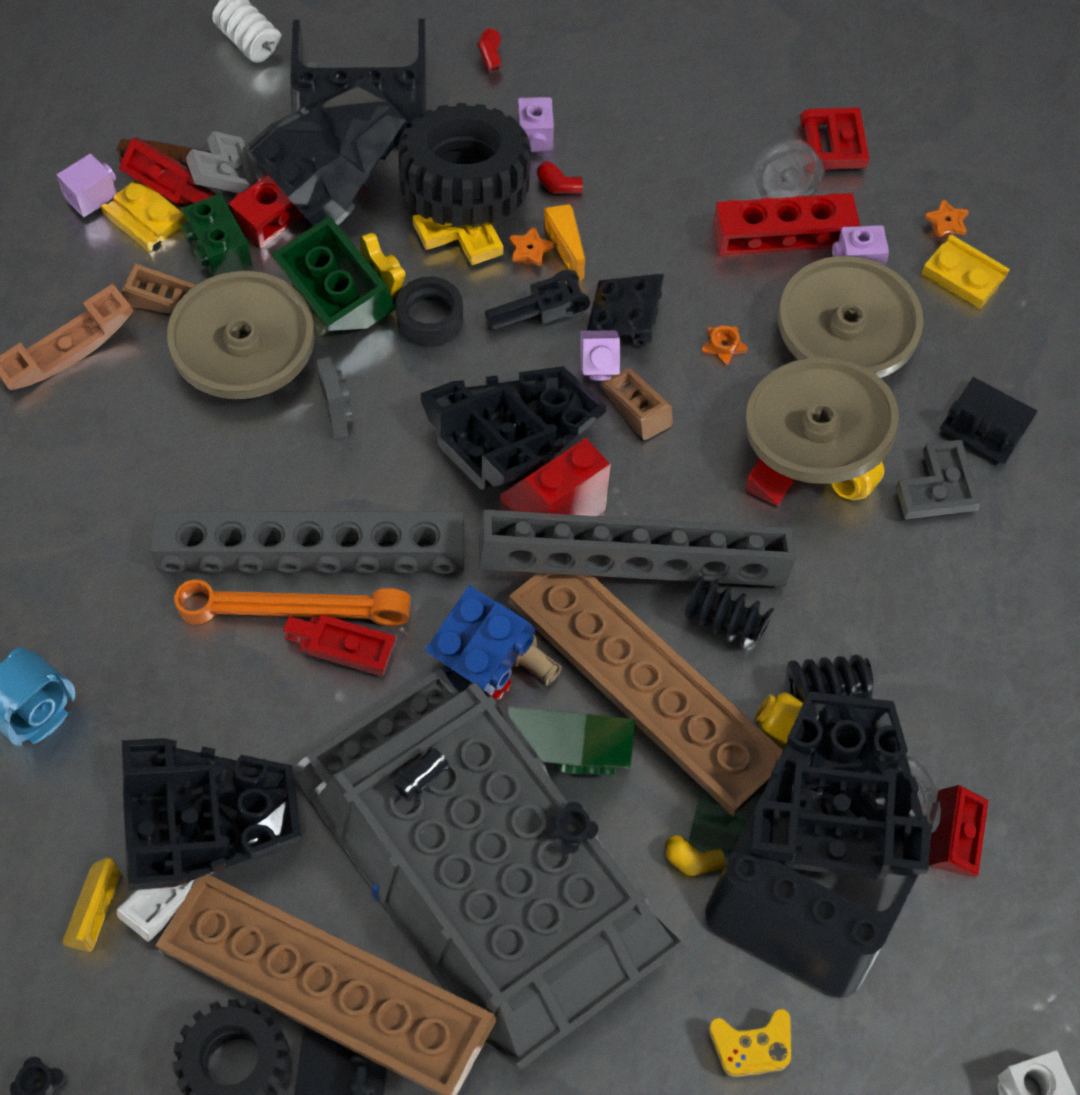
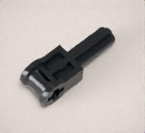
[485,270,591,329]

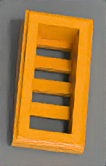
[544,204,585,281]

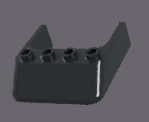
[290,19,426,146]
[705,788,931,998]

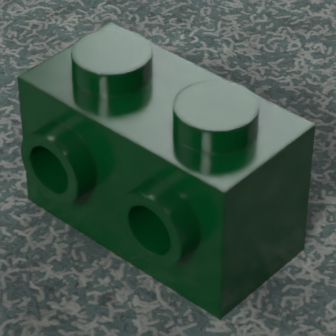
[180,193,253,277]

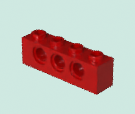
[228,173,304,249]
[713,193,861,257]

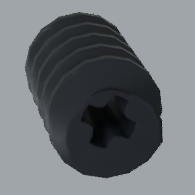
[685,574,775,649]
[786,654,874,703]

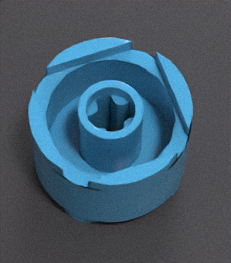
[0,647,75,746]

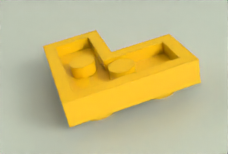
[413,214,503,265]

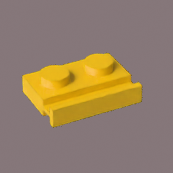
[101,179,185,252]
[921,234,1010,309]

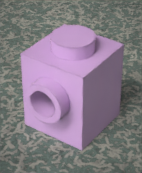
[518,97,554,152]
[56,153,117,218]
[832,225,889,265]
[580,330,620,380]

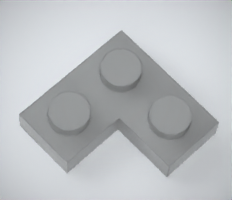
[186,131,258,193]

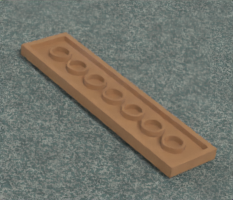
[509,573,783,816]
[155,874,497,1095]

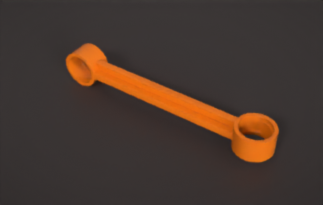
[174,579,411,627]

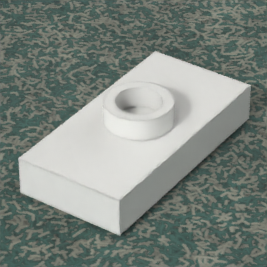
[116,879,197,942]

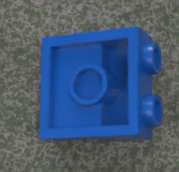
[425,585,536,696]

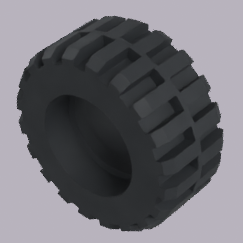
[398,103,531,228]

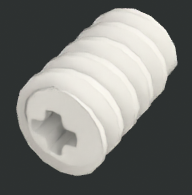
[212,0,282,63]

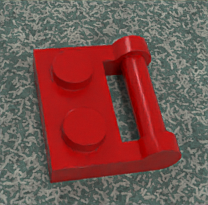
[799,107,870,174]

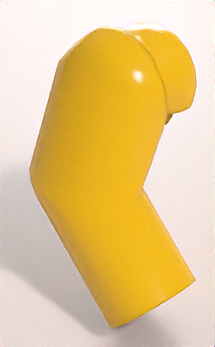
[664,835,726,876]

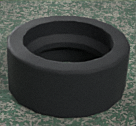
[396,276,463,347]

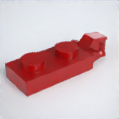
[118,137,216,206]
[283,614,396,677]

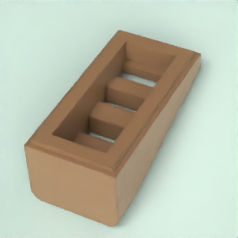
[122,263,196,314]
[600,368,673,440]

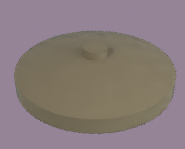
[778,256,923,378]
[167,271,315,399]
[746,357,899,484]

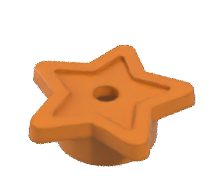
[924,200,968,237]
[509,228,554,266]
[702,326,748,365]

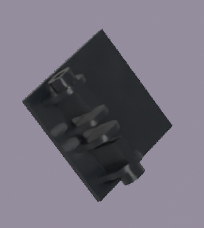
[586,273,664,347]
[939,377,1038,464]
[294,1026,387,1095]

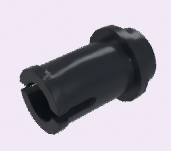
[393,747,449,802]

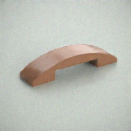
[0,284,133,390]

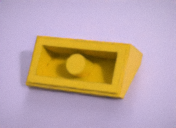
[62,858,122,952]

